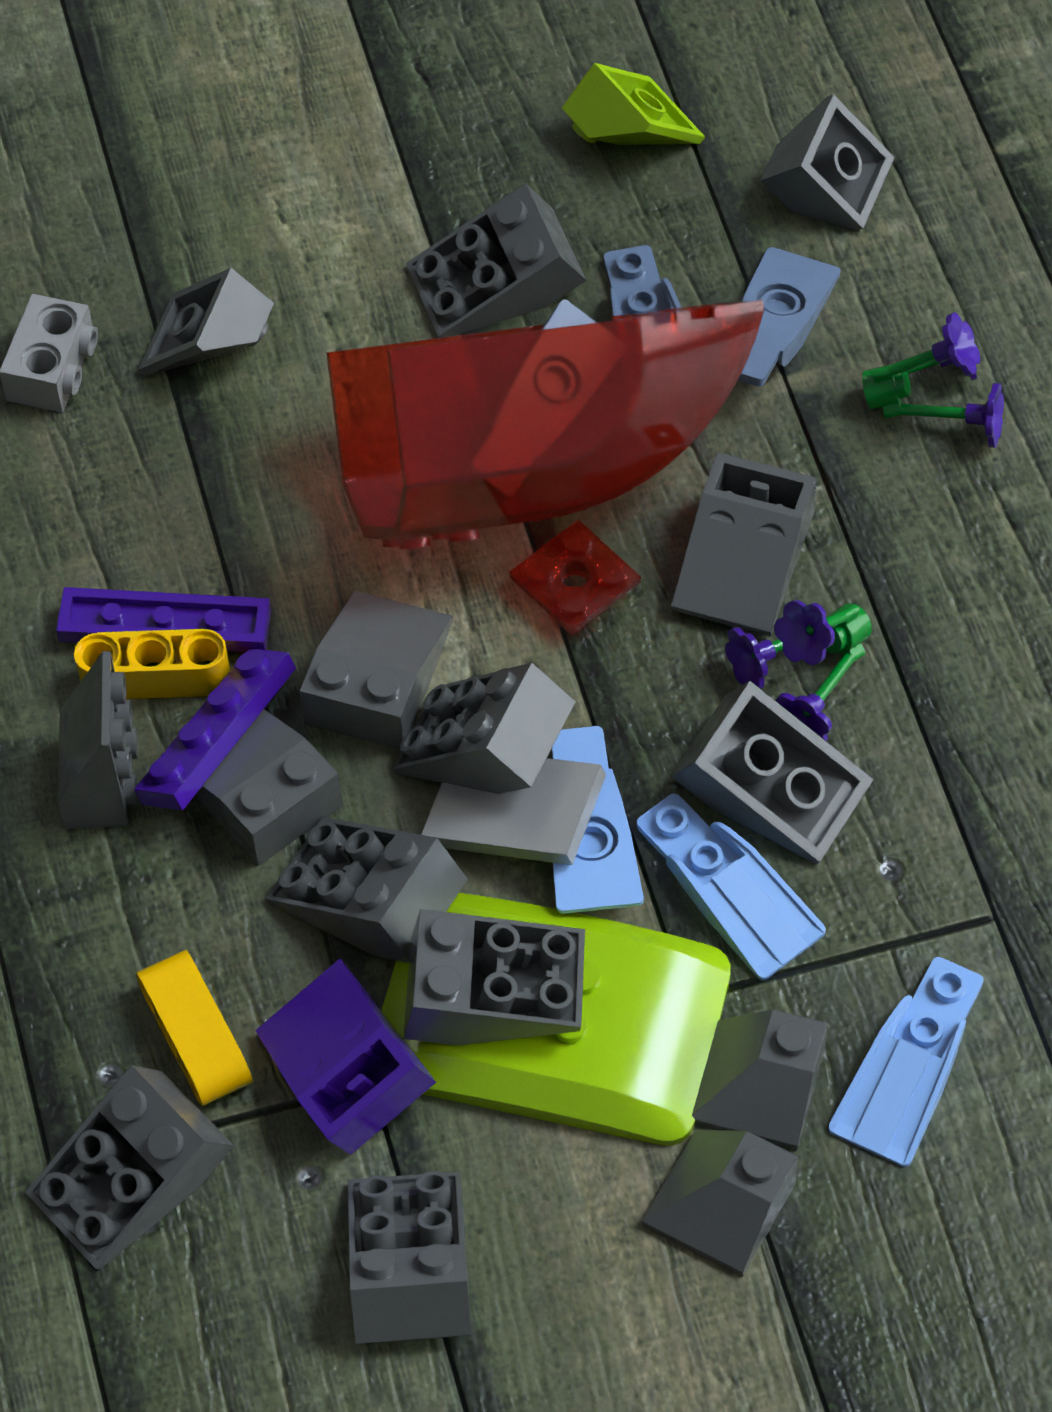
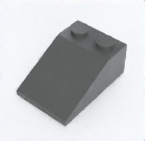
[300,591,453,749]
[671,681,874,864]
[161,709,343,866]

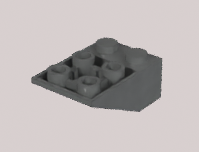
[406,183,587,340]
[671,452,817,637]
[58,651,139,829]
[392,662,576,794]
[265,817,468,963]
[404,909,585,1045]
[25,1065,234,1270]
[348,1171,472,1344]

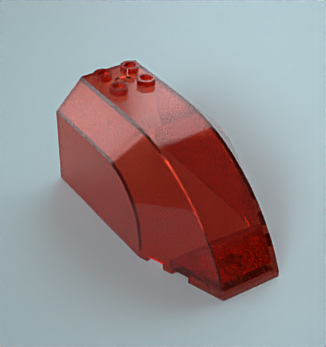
[326,300,764,549]

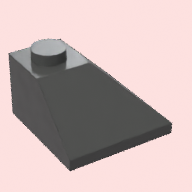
[760,94,895,231]
[138,268,274,376]
[692,1009,827,1150]
[642,1130,798,1277]

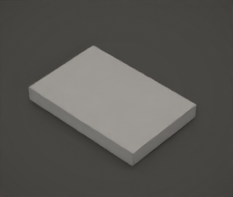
[421,758,606,865]

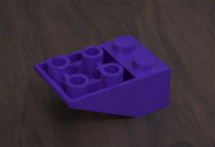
[255,959,436,1155]

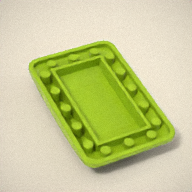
[382,893,731,1146]

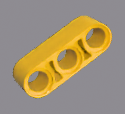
[74,629,230,699]
[135,950,253,1106]

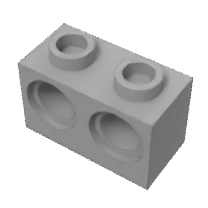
[0,294,98,413]

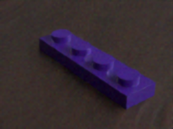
[56,587,271,652]
[134,648,296,810]

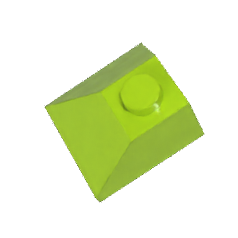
[562,63,705,145]

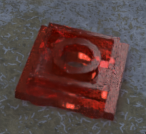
[509,519,641,635]

